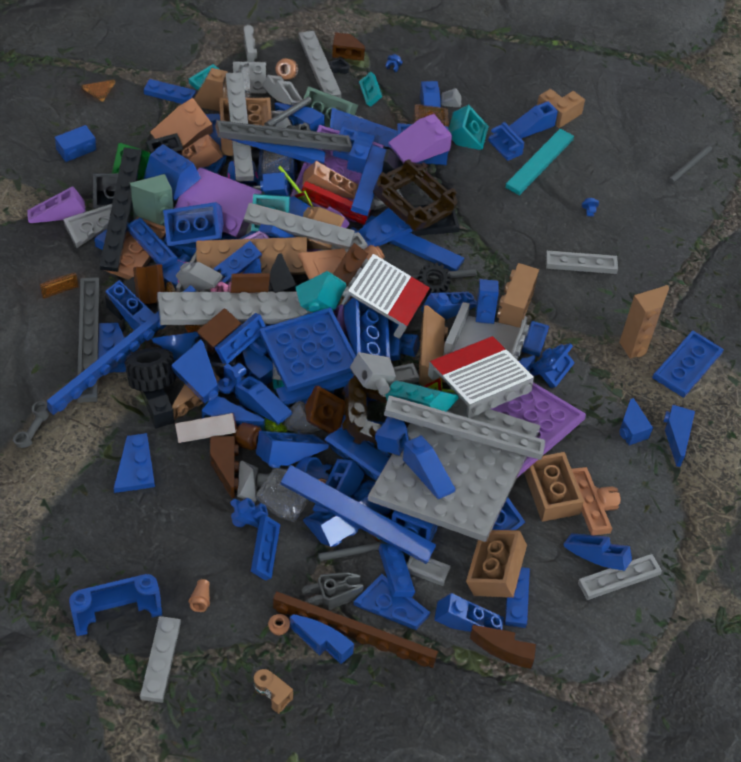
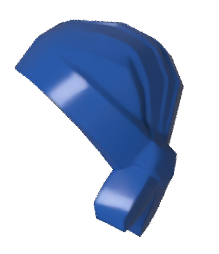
[296,456,332,480]

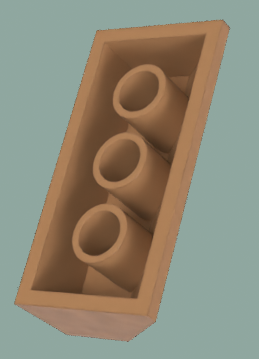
[619,285,669,359]
[418,305,448,386]

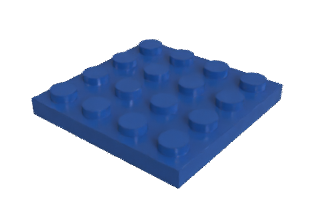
[259,307,356,392]

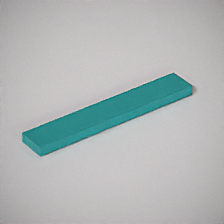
[505,129,574,195]

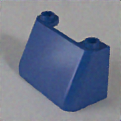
[69,574,162,636]

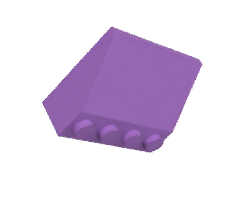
[174,167,263,239]

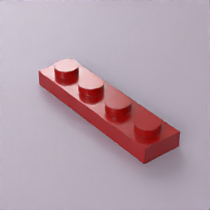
[301,181,370,225]

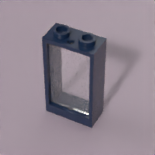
[258,149,296,187]

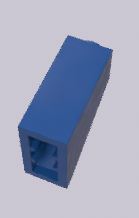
[171,340,219,404]

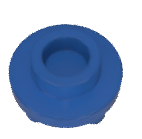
[386,54,403,72]
[582,198,599,216]

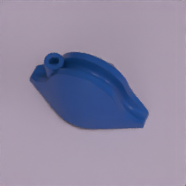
[151,332,200,361]

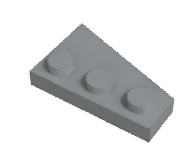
[63,204,112,248]

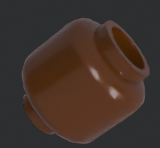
[233,422,262,450]

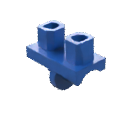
[218,363,247,399]
[230,498,268,528]

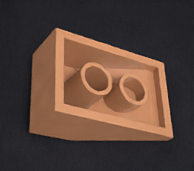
[150,98,213,153]

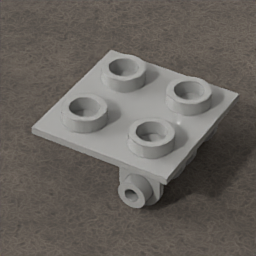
[233,62,266,94]

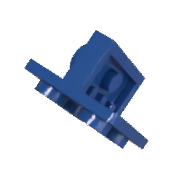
[529,343,575,388]

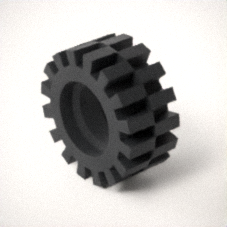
[417,263,451,297]

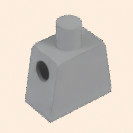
[350,352,396,395]

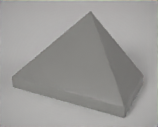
[237,461,258,503]

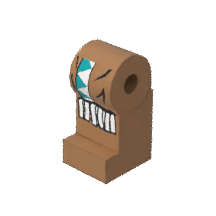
[254,669,293,714]

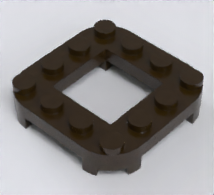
[373,159,457,231]
[342,375,410,445]

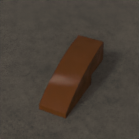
[470,625,536,669]

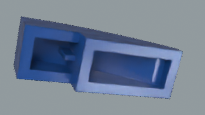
[564,533,632,571]
[290,615,354,664]

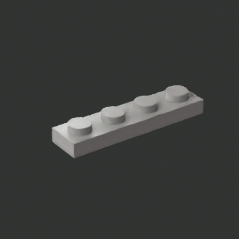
[546,251,618,274]
[578,554,662,600]
[140,616,181,703]

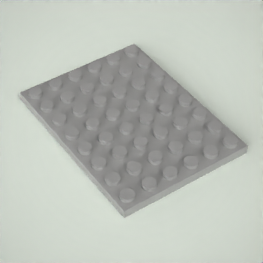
[368,399,540,542]

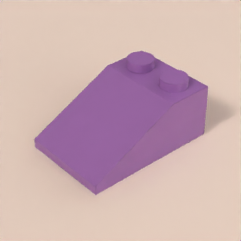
[388,114,452,164]

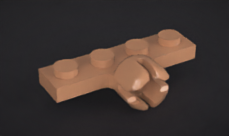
[572,467,620,536]

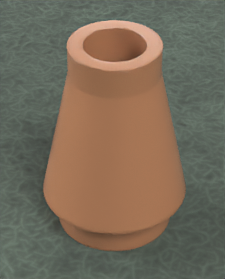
[189,579,210,612]

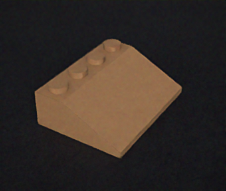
[220,98,272,156]

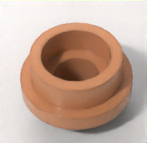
[268,614,290,635]

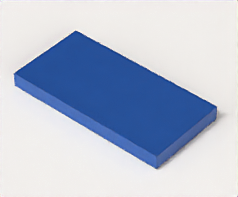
[652,330,724,398]

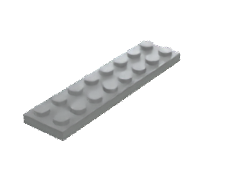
[157,292,313,325]

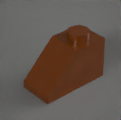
[332,32,365,61]

